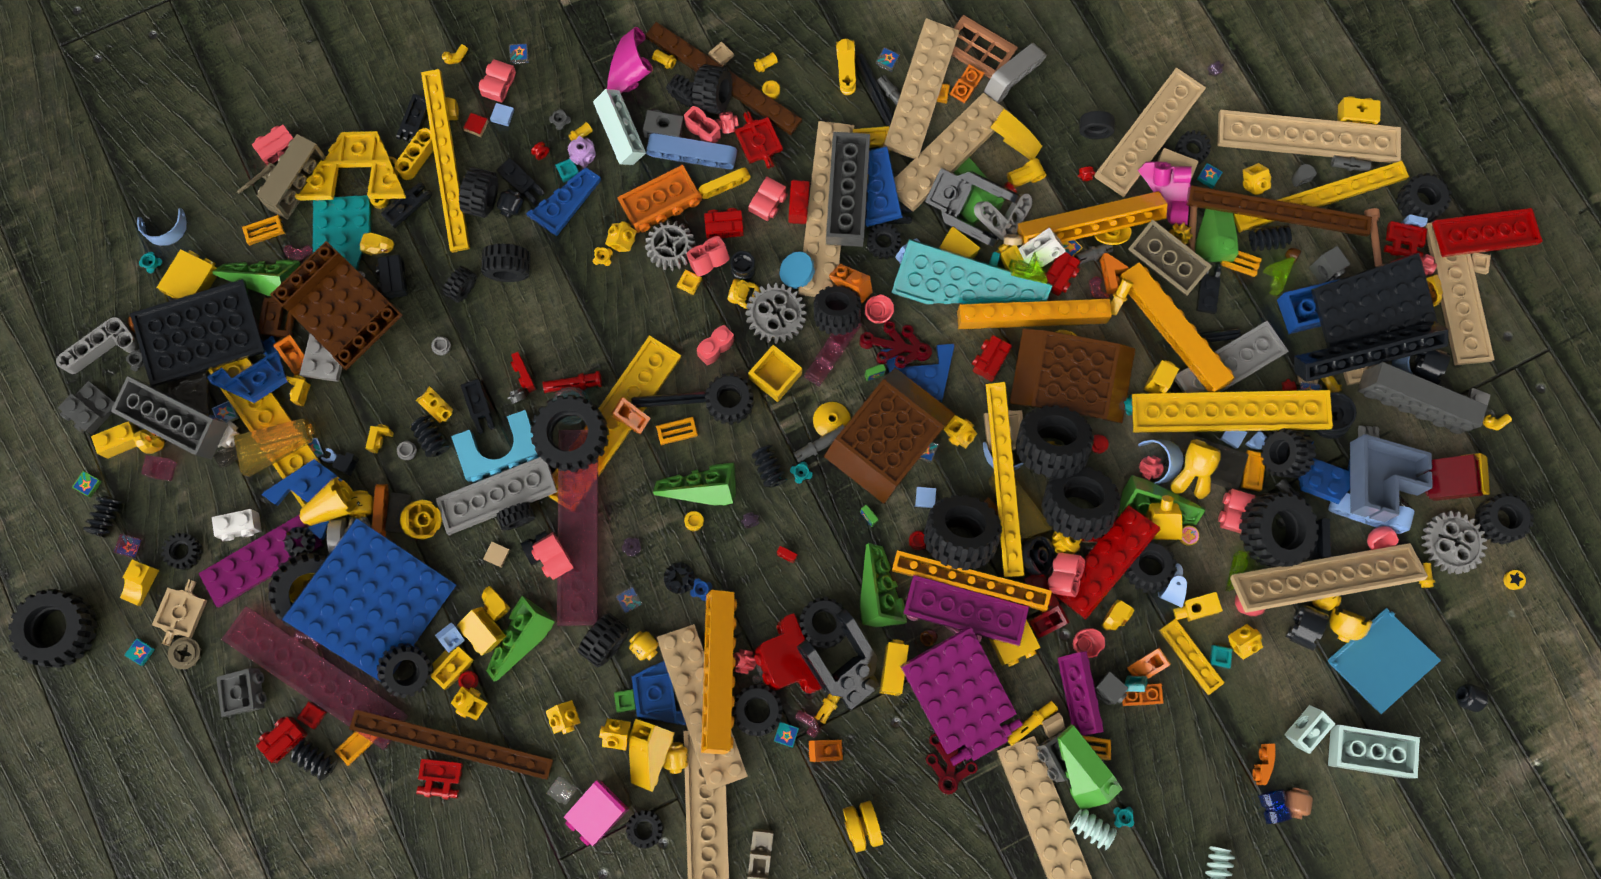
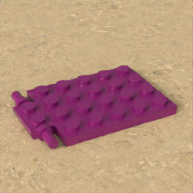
[900,626,1023,766]

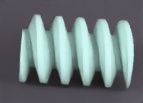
[1069,809,1117,850]
[1205,846,1235,879]

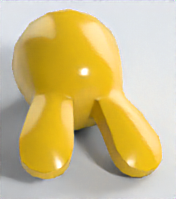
[1170,439,1221,499]

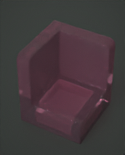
[141,455,176,481]

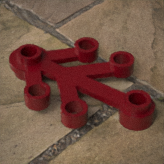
[859,321,932,369]
[925,734,978,795]

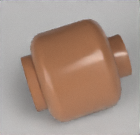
[1284,788,1313,819]

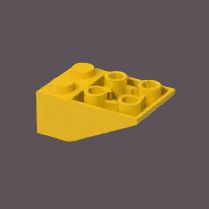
[628,719,674,792]

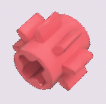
[716,112,739,134]
[1421,254,1437,276]
[1139,455,1164,480]
[733,649,756,674]

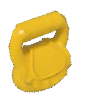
[727,279,760,309]

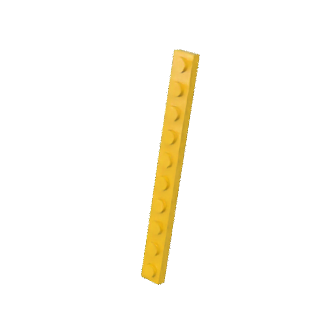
[421,69,470,253]
[1233,161,1409,232]
[986,382,1025,578]

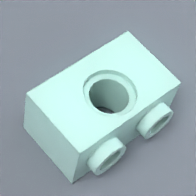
[1284,705,1335,754]

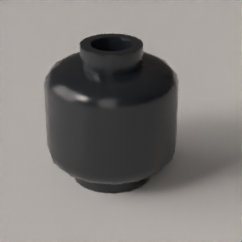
[496,189,524,218]
[1456,683,1488,712]

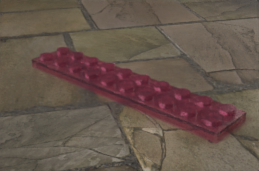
[557,430,598,626]
[221,606,409,750]

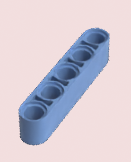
[646,133,738,169]

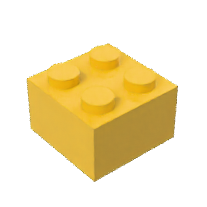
[748,345,802,402]

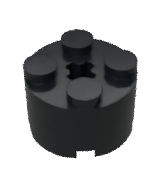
[1411,349,1451,385]
[1285,605,1329,651]

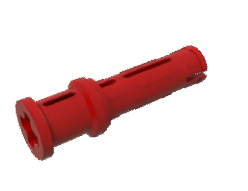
[543,370,602,393]

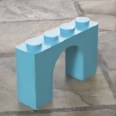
[451,410,540,483]

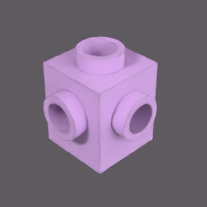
[568,136,596,168]

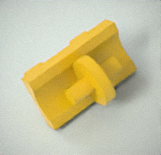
[416,386,453,423]

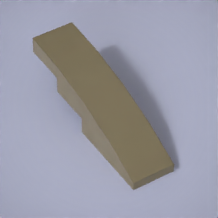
[747,828,774,879]

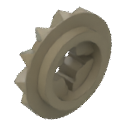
[168,637,202,669]

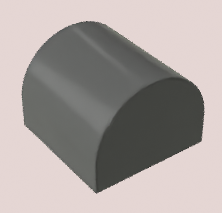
[1291,164,1317,187]

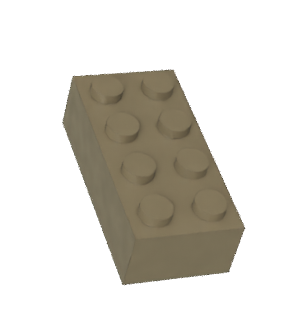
[257,134,326,220]
[1128,219,1212,296]

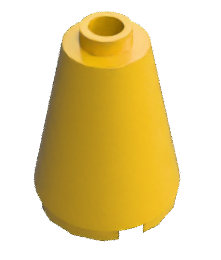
[299,477,359,526]

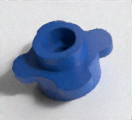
[690,578,712,601]

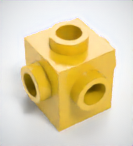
[1243,163,1271,195]
[605,221,637,252]
[944,415,977,449]
[1052,531,1082,554]
[1228,624,1263,660]
[451,686,488,721]
[546,700,581,734]
[599,718,631,751]

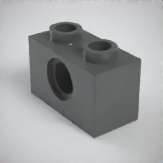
[643,110,684,138]
[1309,246,1350,284]
[1094,672,1128,705]

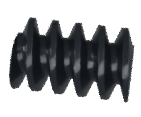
[1249,225,1292,252]
[410,415,450,457]
[752,445,788,488]
[83,495,123,538]
[291,738,338,781]

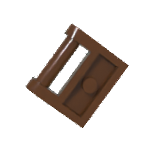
[259,297,295,338]

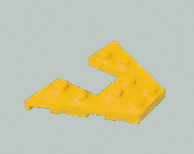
[295,131,406,200]

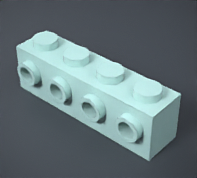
[593,89,646,165]

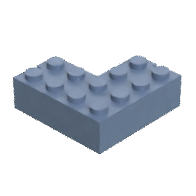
[1350,434,1432,522]

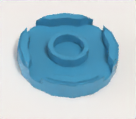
[780,251,815,289]

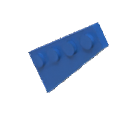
[865,146,903,227]
[526,168,601,236]

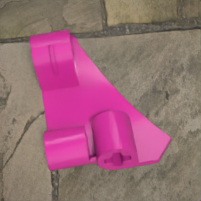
[607,27,653,93]
[1138,161,1192,225]

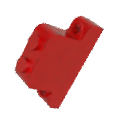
[754,613,822,694]

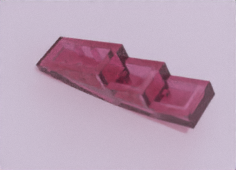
[804,323,862,387]

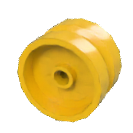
[843,800,883,853]

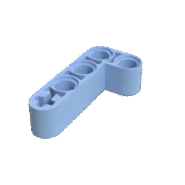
[1328,493,1415,534]

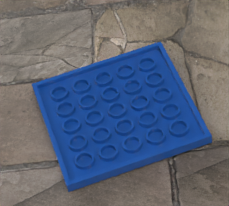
[282,518,456,681]

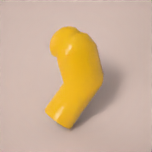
[442,44,469,65]
[1483,414,1512,430]

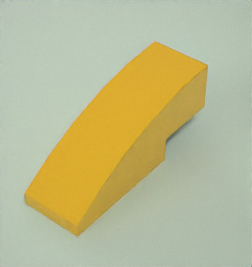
[990,109,1042,160]

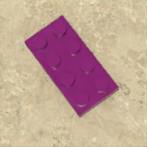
[1057,651,1104,735]

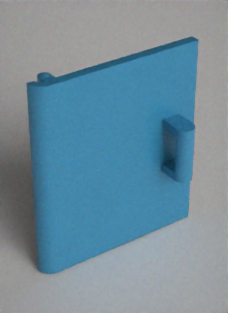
[1328,608,1441,714]

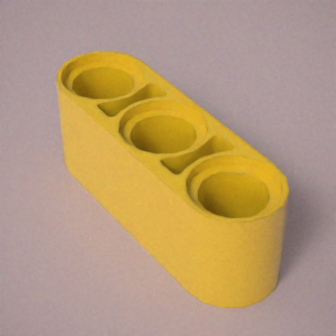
[395,128,434,180]

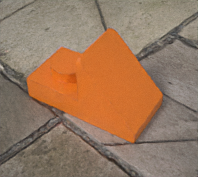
[1100,253,1129,294]
[273,334,304,375]
[611,397,650,434]
[1127,648,1171,679]
[809,740,843,762]

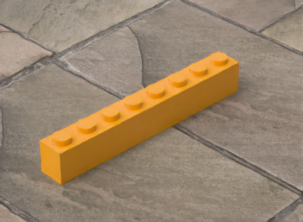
[1018,191,1167,246]
[1119,262,1235,392]
[957,299,1112,329]
[892,550,1052,612]
[701,590,737,755]

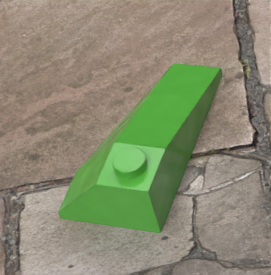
[953,158,1004,224]
[1195,209,1238,262]
[213,260,300,296]
[653,463,736,505]
[1118,475,1205,525]
[860,543,907,627]
[486,596,555,681]
[1057,724,1122,810]

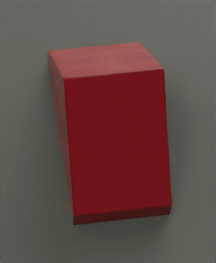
[1029,605,1070,639]

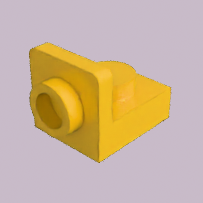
[996,244,1026,272]
[286,375,311,407]
[366,424,394,454]

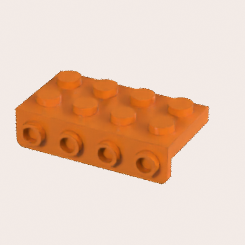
[617,165,702,233]

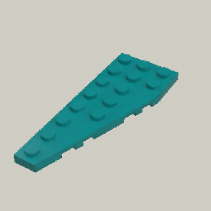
[313,195,371,271]
[891,239,1052,304]

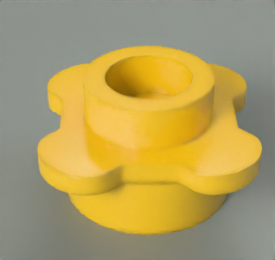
[593,247,613,266]

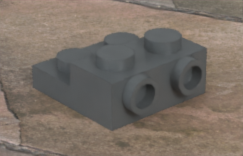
[58,381,115,435]
[217,668,267,717]
[1037,728,1068,783]

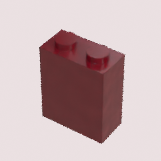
[1424,454,1483,501]

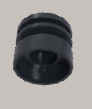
[1314,392,1357,439]

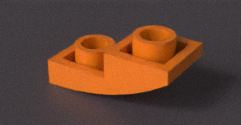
[949,64,985,104]
[1123,684,1164,706]
[1252,744,1275,785]

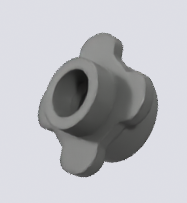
[549,109,571,130]
[126,349,145,371]
[507,388,526,404]

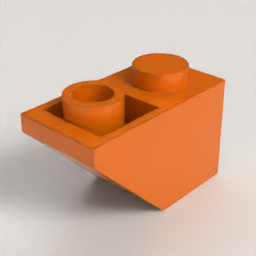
[829,264,873,304]

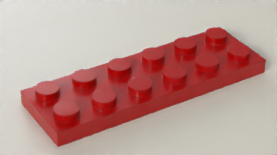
[1432,208,1543,257]
[1054,506,1161,620]

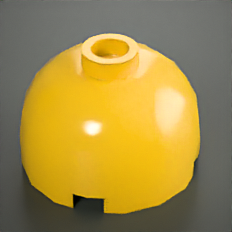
[400,500,442,539]
[1329,607,1372,643]

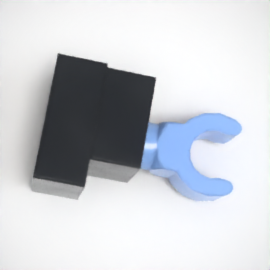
[321,448,359,476]

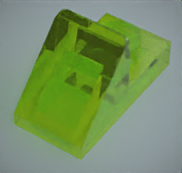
[1009,252,1048,284]
[1263,257,1295,297]
[1225,551,1248,592]

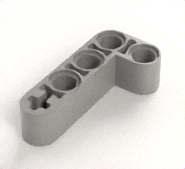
[984,43,1047,104]
[56,317,140,374]

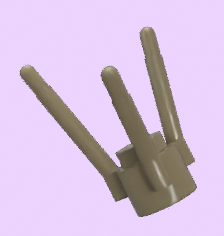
[237,163,276,193]

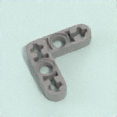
[974,194,1032,240]

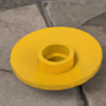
[1094,227,1132,245]
[813,402,851,436]

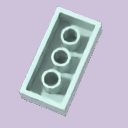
[1328,725,1420,778]

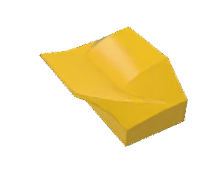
[431,646,474,690]

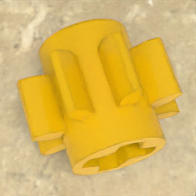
[1169,222,1193,245]

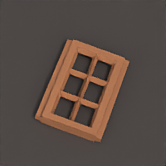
[951,15,1018,79]

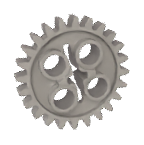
[745,283,807,344]
[1421,511,1487,574]

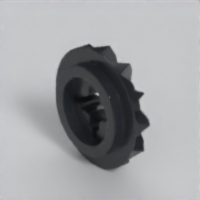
[283,527,315,557]
[663,562,695,594]

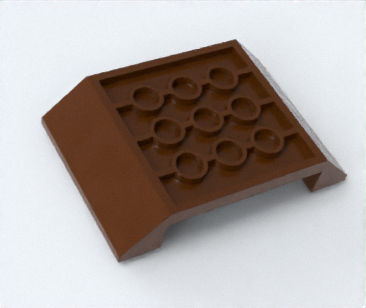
[270,241,403,370]
[1009,329,1135,424]
[824,368,956,504]

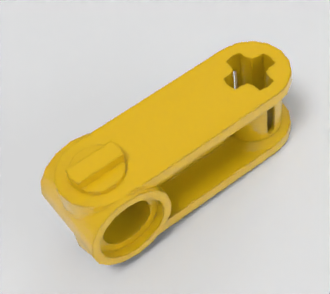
[836,39,856,95]

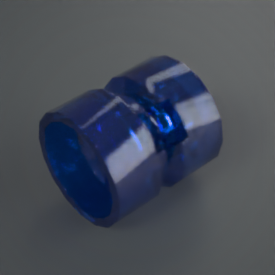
[1258,790,1293,824]

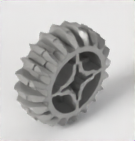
[645,221,696,271]

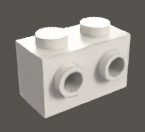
[1018,227,1066,272]
[212,509,262,541]

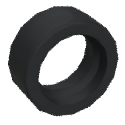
[1079,111,1115,139]

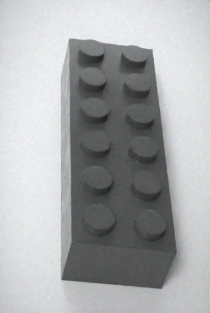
[826,132,870,247]
[1358,362,1488,434]
[111,376,228,459]

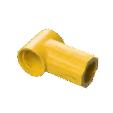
[1007,158,1046,188]

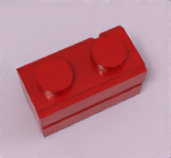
[788,180,809,224]
[704,208,743,239]
[1042,252,1080,296]
[972,335,1012,382]
[256,716,308,763]

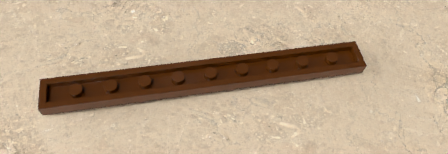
[645,22,802,135]
[1186,186,1372,237]
[349,709,553,780]

